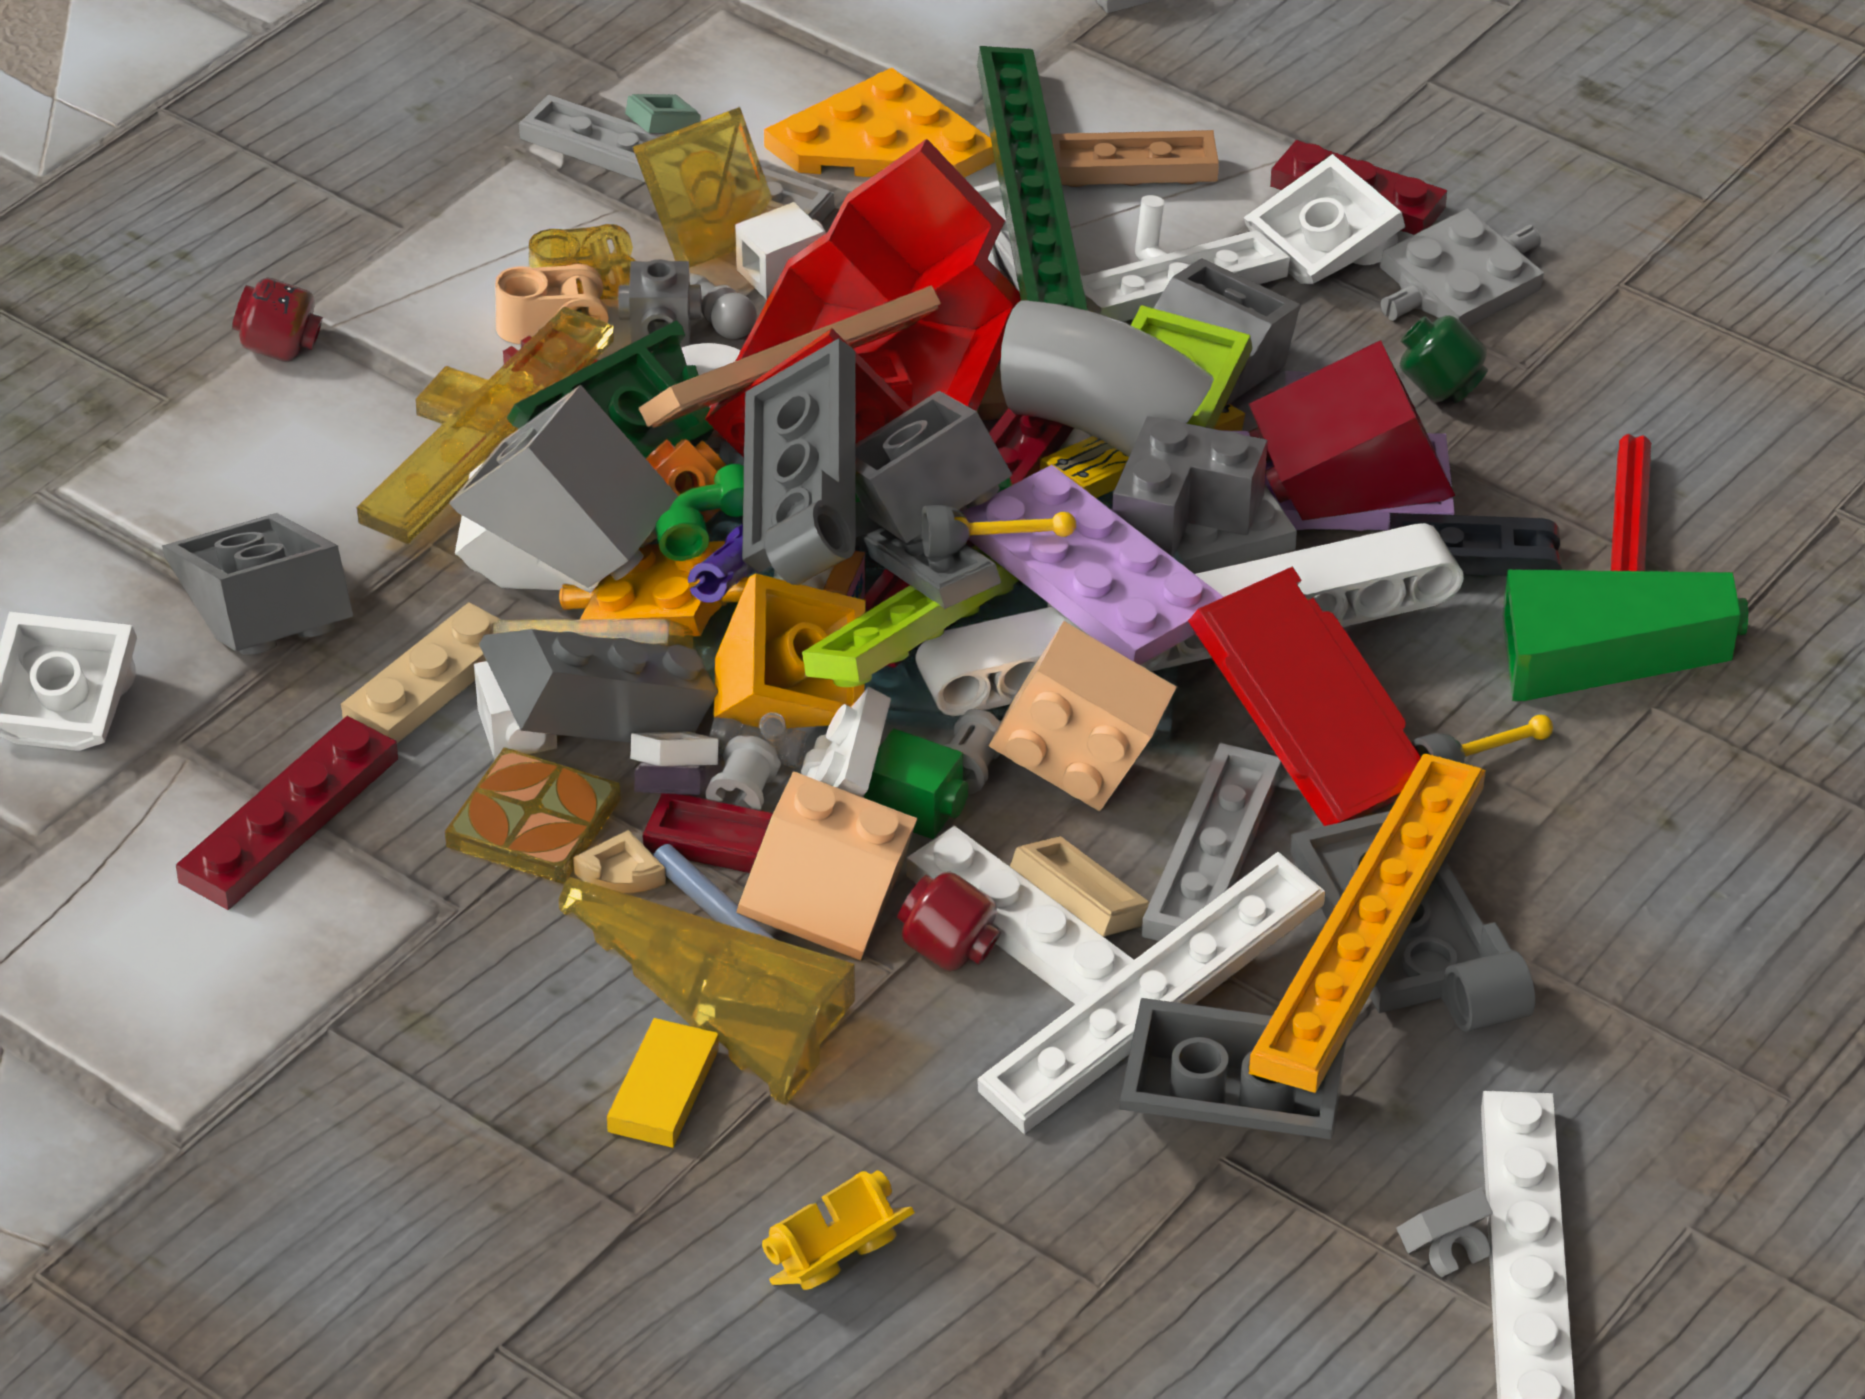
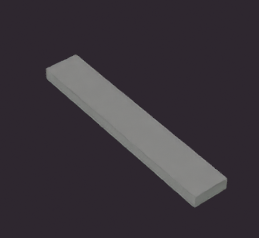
[519,95,835,223]

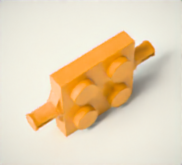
[559,541,749,639]

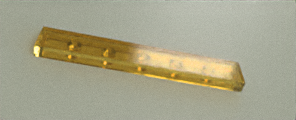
[356,306,614,544]

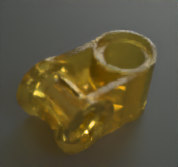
[529,224,635,300]

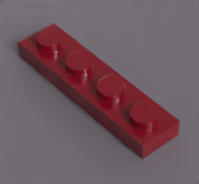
[176,715,398,910]

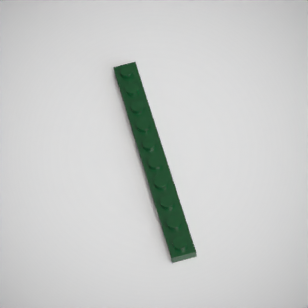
[977,46,1088,311]

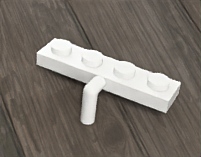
[1081,195,1290,322]

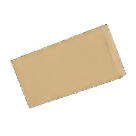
[1010,836,1149,937]

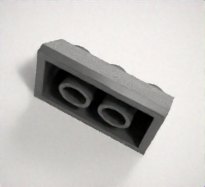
[479,629,718,743]
[1120,998,1347,1139]

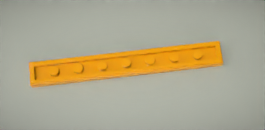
[1248,754,1486,1093]

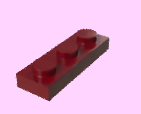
[1270,140,1447,235]

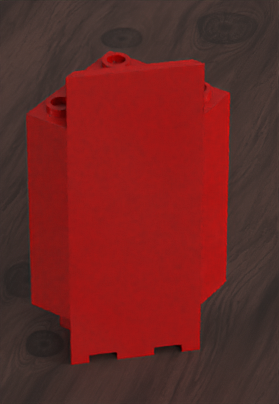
[705,139,1021,458]

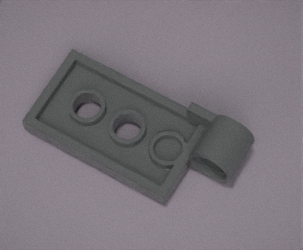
[742,338,856,585]
[1290,811,1535,1032]

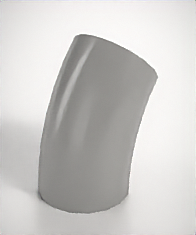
[1000,300,1214,457]

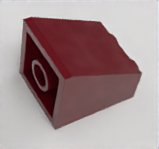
[1248,340,1455,521]

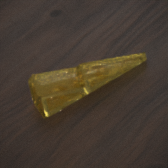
[558,877,855,1105]

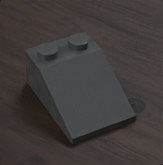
[162,513,353,655]

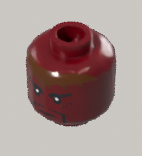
[232,277,323,362]

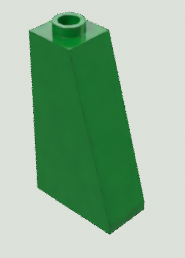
[1502,570,1749,701]

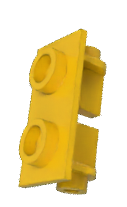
[762,1170,915,1290]

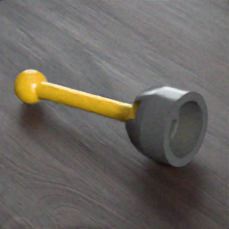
[921,505,1076,557]
[1412,714,1553,763]

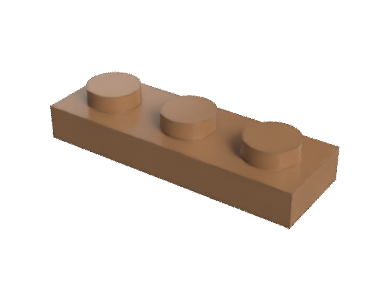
[1051,130,1219,187]

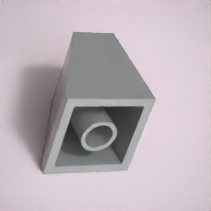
[449,385,678,588]

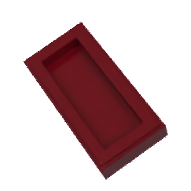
[642,793,773,873]

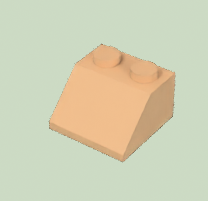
[736,771,917,961]

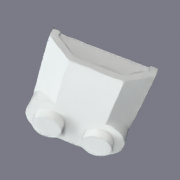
[1244,154,1405,284]
[0,612,137,751]

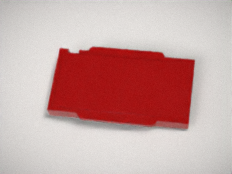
[1188,566,1421,826]

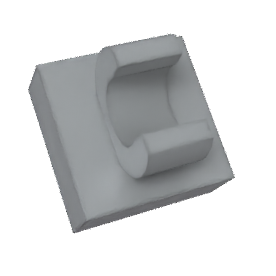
[1396,1187,1493,1277]

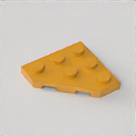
[764,68,995,178]

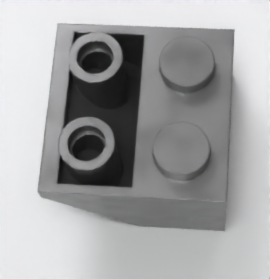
[1154,258,1301,405]

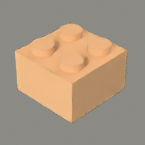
[988,621,1176,811]

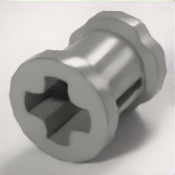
[944,709,1001,794]
[705,736,781,810]

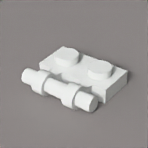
[801,687,891,797]

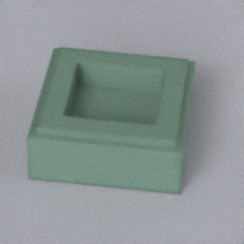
[625,94,701,133]

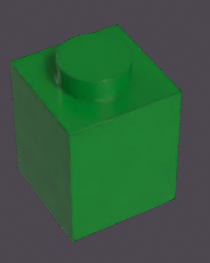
[864,728,969,840]

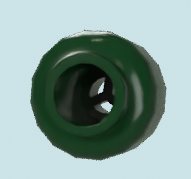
[1400,315,1488,403]

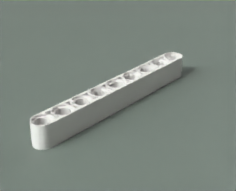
[915,523,1464,716]

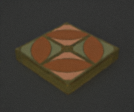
[445,747,621,884]

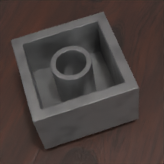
[855,391,1012,543]

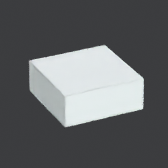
[630,732,718,766]

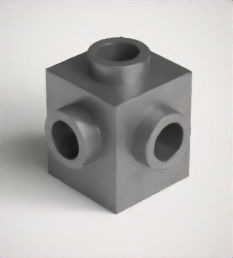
[618,259,702,348]

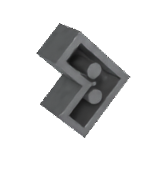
[1113,416,1267,558]

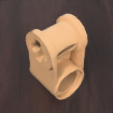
[495,264,609,344]

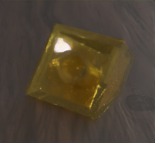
[632,107,772,268]

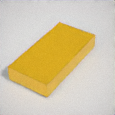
[607,1018,719,1148]

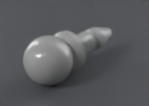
[690,273,757,339]

